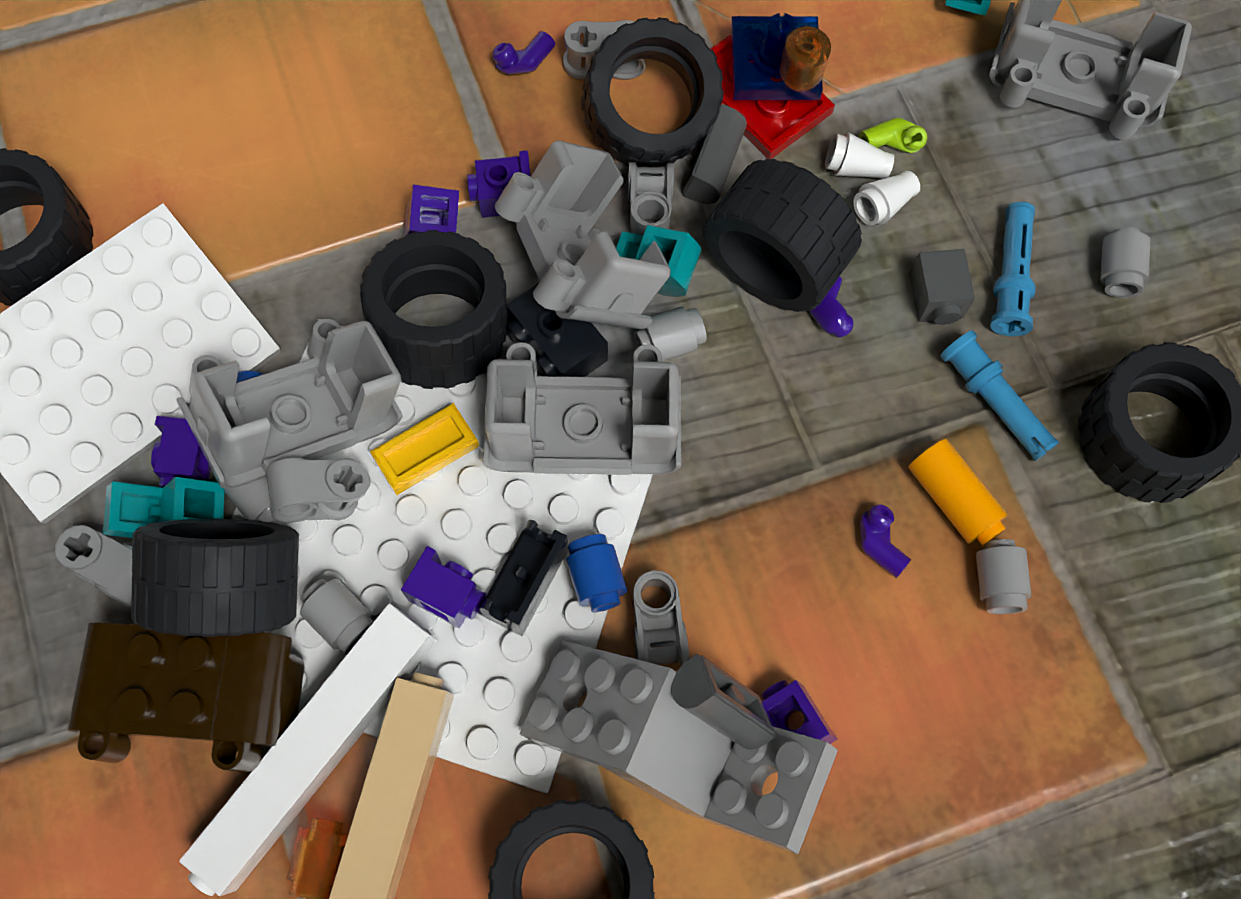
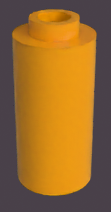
[908,438,1008,546]

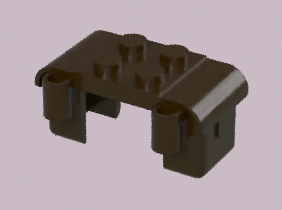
[68,622,305,773]

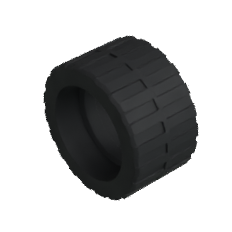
[581,17,724,167]
[0,148,94,306]
[703,159,862,312]
[360,230,507,389]
[1078,342,1241,503]
[131,519,299,637]
[488,799,655,899]

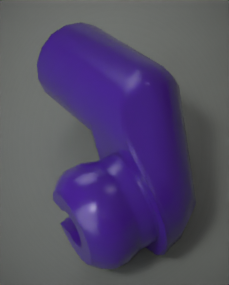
[492,31,555,75]
[810,277,854,337]
[860,504,912,578]

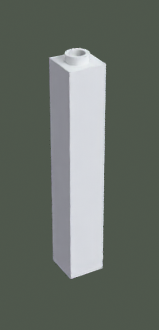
[179,603,437,896]

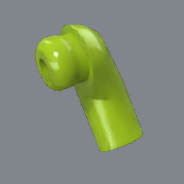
[858,118,928,153]

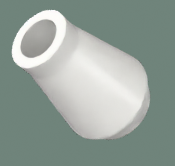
[825,132,894,179]
[853,171,920,226]

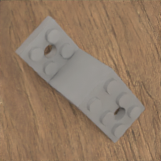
[519,640,838,854]

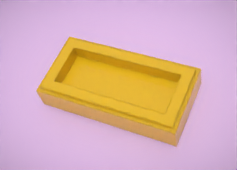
[370,403,479,496]

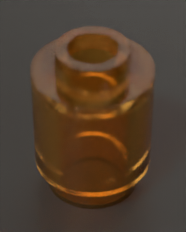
[780,26,831,91]
[287,817,349,899]

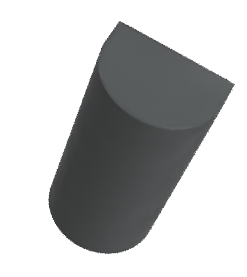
[682,104,747,204]
[672,654,775,749]

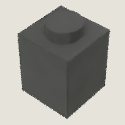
[909,249,975,325]

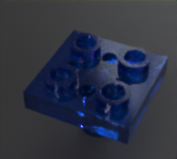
[730,13,823,100]

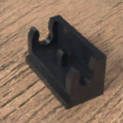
[478,520,569,636]

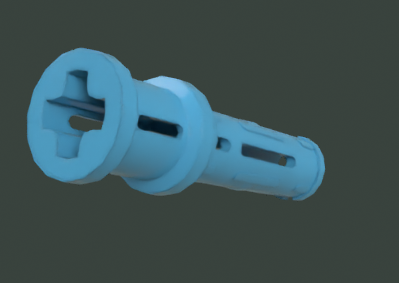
[990,202,1036,336]
[940,330,1060,461]

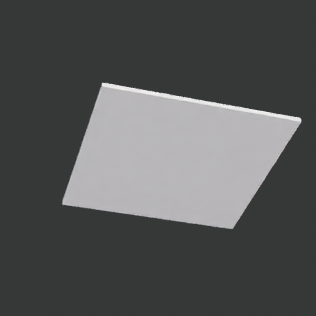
[231,319,653,794]

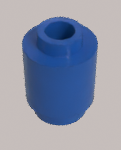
[566,534,627,613]

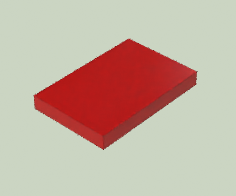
[710,21,835,159]

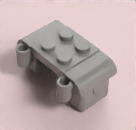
[989,0,1192,140]
[495,140,671,329]
[176,319,402,489]
[483,342,681,475]

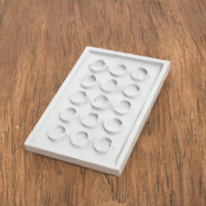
[0,203,281,524]

